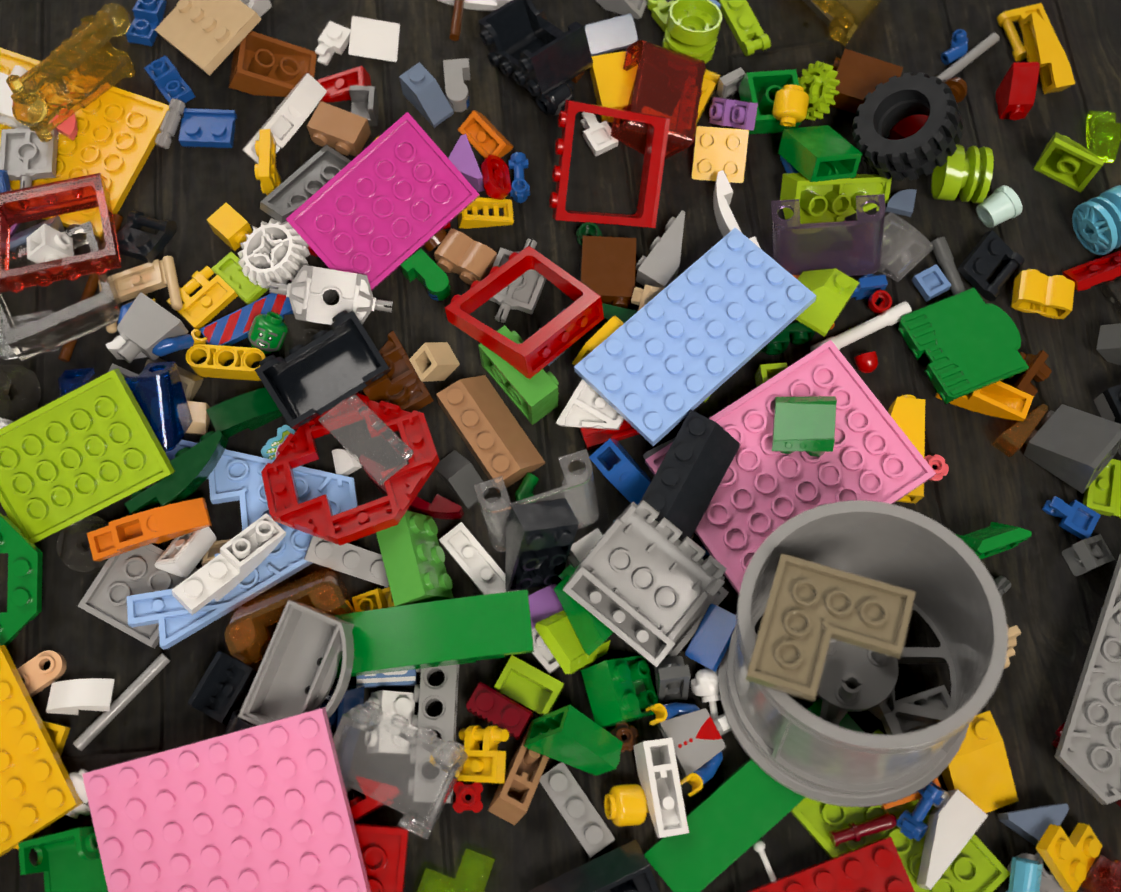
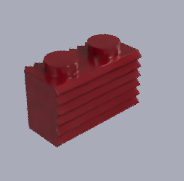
[466,682,533,740]

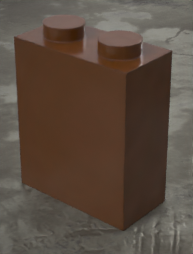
[830,49,904,114]
[581,236,636,309]

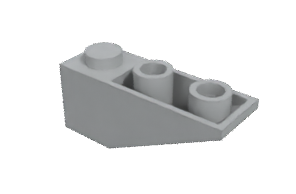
[635,210,685,288]

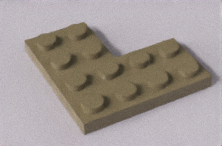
[745,553,916,701]

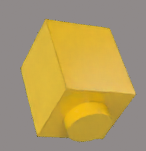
[207,203,253,251]

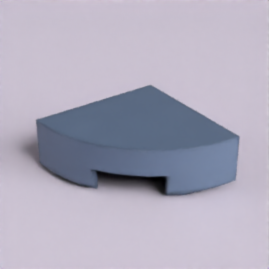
[885,189,917,217]

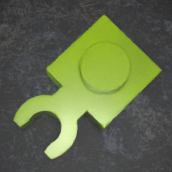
[647,0,674,32]

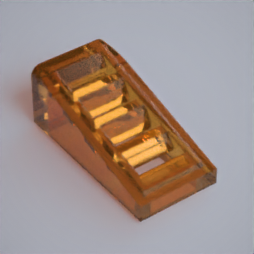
[992,404,1048,457]

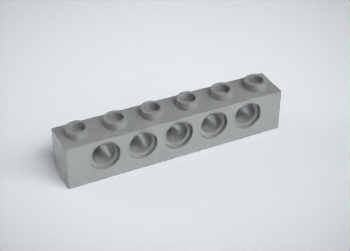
[409,664,459,803]

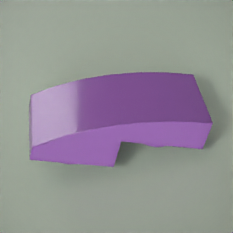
[709,97,758,130]
[529,583,564,629]

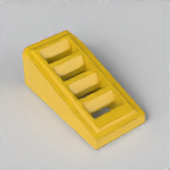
[458,197,514,229]

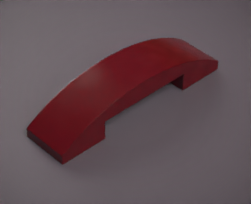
[360,456,464,519]

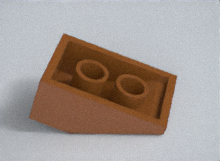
[229,31,317,97]

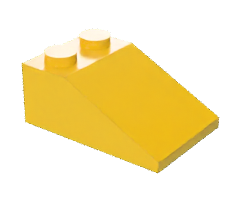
[941,711,1019,813]

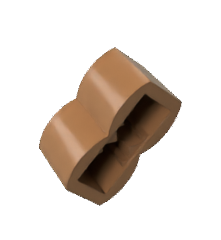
[434,228,497,285]

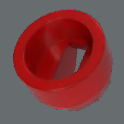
[867,290,892,313]
[854,351,878,373]

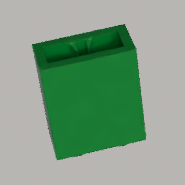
[778,125,862,182]

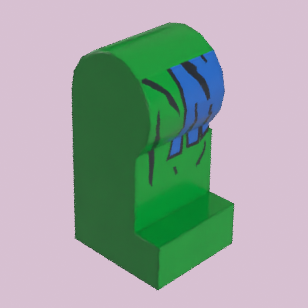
[401,248,451,301]

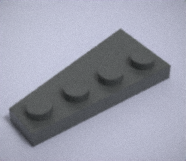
[260,145,351,223]

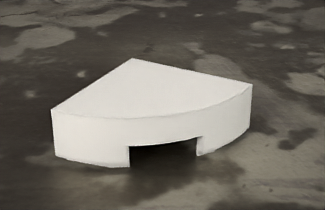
[332,449,362,476]

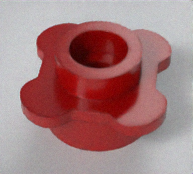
[453,782,483,813]

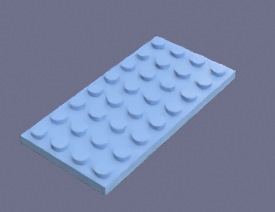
[574,228,816,446]

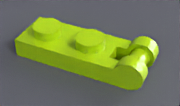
[718,0,771,56]

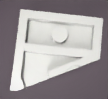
[556,379,624,430]

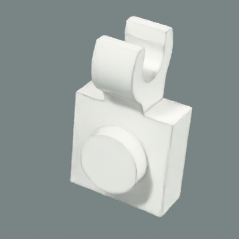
[315,21,351,65]
[581,112,619,157]

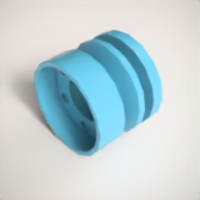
[1072,185,1121,255]

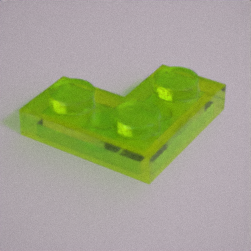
[417,848,495,892]

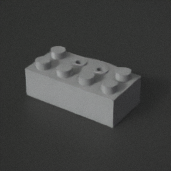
[238,600,355,726]

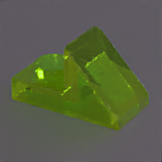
[1086,110,1121,163]

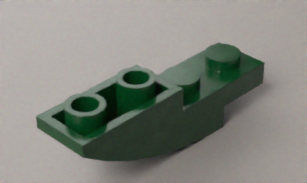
[124,430,228,514]

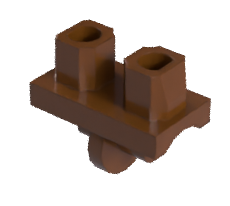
[1006,350,1052,398]

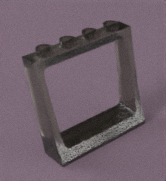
[0,221,122,362]

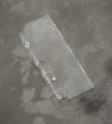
[318,395,413,485]

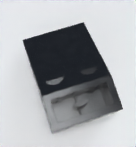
[505,498,579,592]

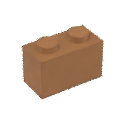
[307,101,371,157]

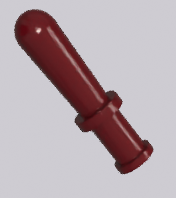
[829,813,897,847]

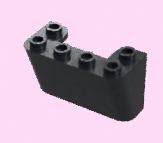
[255,310,390,429]

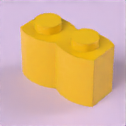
[1011,269,1075,319]

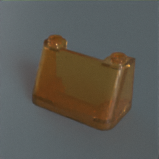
[225,567,355,665]

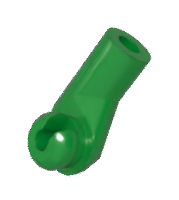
[515,473,539,505]

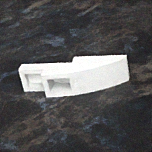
[242,73,327,164]
[172,513,286,615]

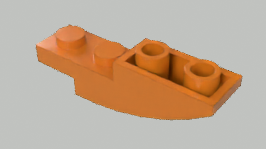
[87,498,212,562]

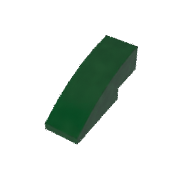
[206,387,283,438]

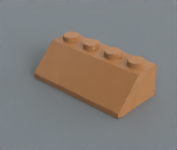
[436,375,545,493]

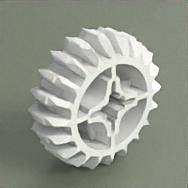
[237,218,311,289]

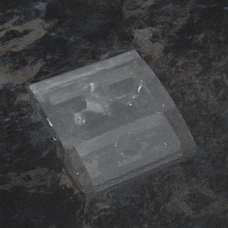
[855,212,933,282]

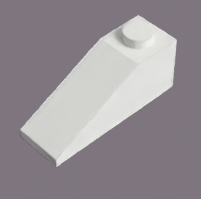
[633,738,689,838]
[917,789,988,890]

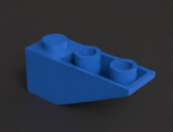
[589,438,652,505]

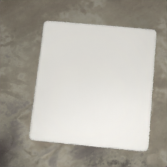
[348,16,400,62]

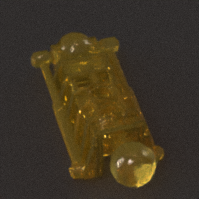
[6,3,136,142]

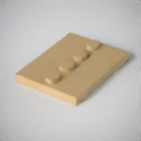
[155,0,262,76]

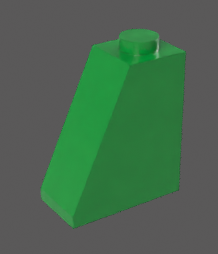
[554,564,613,656]
[524,705,623,776]

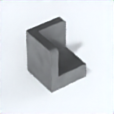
[349,86,379,126]

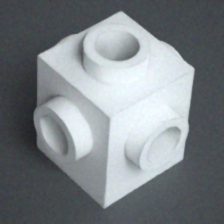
[26,223,74,273]

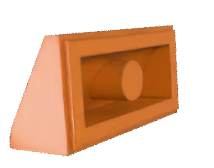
[458,110,513,159]

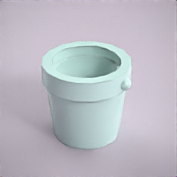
[976,185,1023,228]

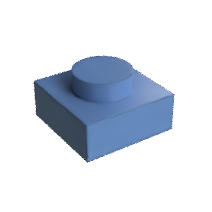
[911,264,952,302]

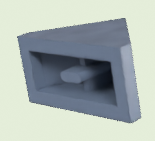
[997,803,1069,846]

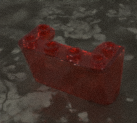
[610,40,706,159]

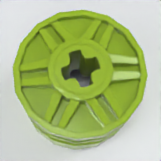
[662,0,722,67]
[931,144,994,203]

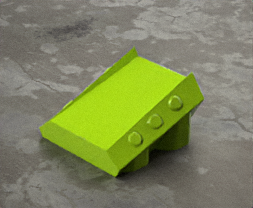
[535,610,610,674]

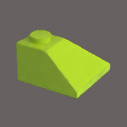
[1034,132,1104,193]
[796,268,860,337]

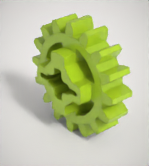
[798,61,840,121]

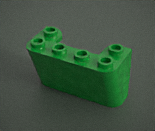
[18,826,108,892]

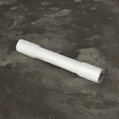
[810,301,912,352]

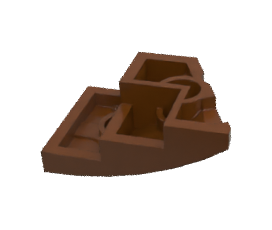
[363,331,434,413]

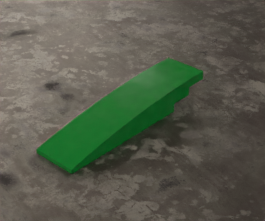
[320,590,534,678]
[644,698,865,892]

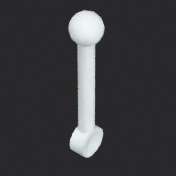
[753,840,777,882]

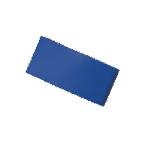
[126,0,166,46]
[144,55,195,104]

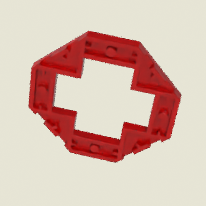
[261,394,440,546]

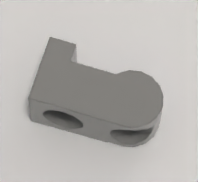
[443,58,471,112]

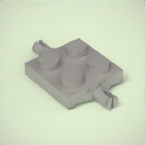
[0,111,58,195]
[489,239,546,323]

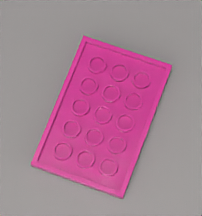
[286,112,480,291]

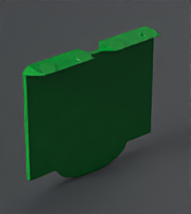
[898,288,1029,405]

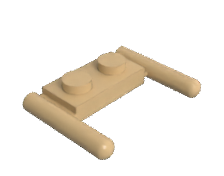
[98,256,183,333]

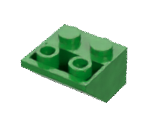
[581,655,658,728]

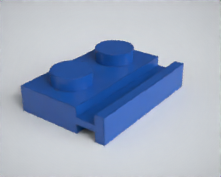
[179,108,237,148]

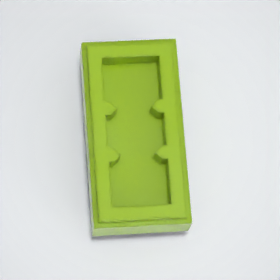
[211,251,269,305]

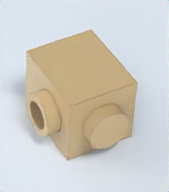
[409,342,460,382]

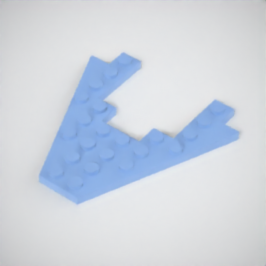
[127,434,358,650]

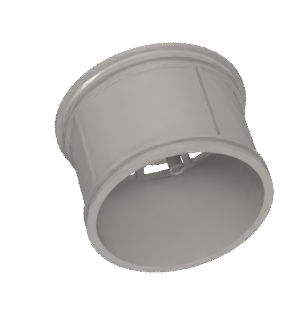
[718,500,1008,807]

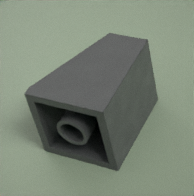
[1024,404,1121,494]

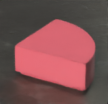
[49,105,78,140]

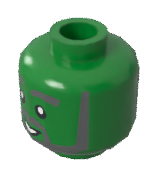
[248,312,288,354]

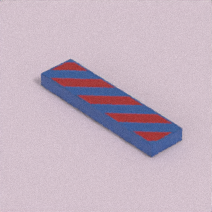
[200,293,294,346]

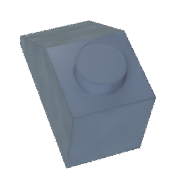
[399,62,454,128]

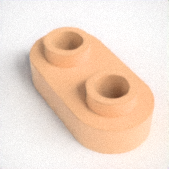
[17,650,67,698]

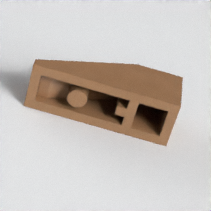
[488,723,549,825]

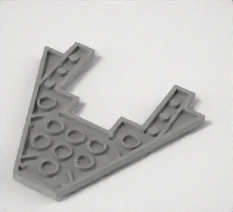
[1055,553,1121,805]

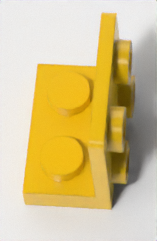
[692,126,749,183]

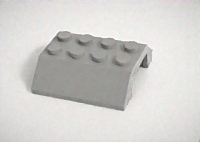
[562,500,727,667]

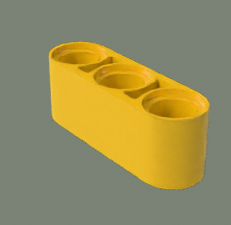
[186,344,266,381]

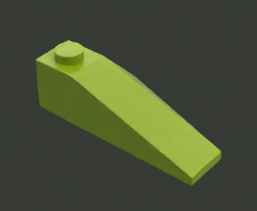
[780,173,892,233]

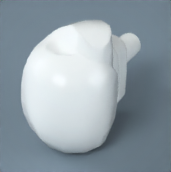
[690,668,721,719]

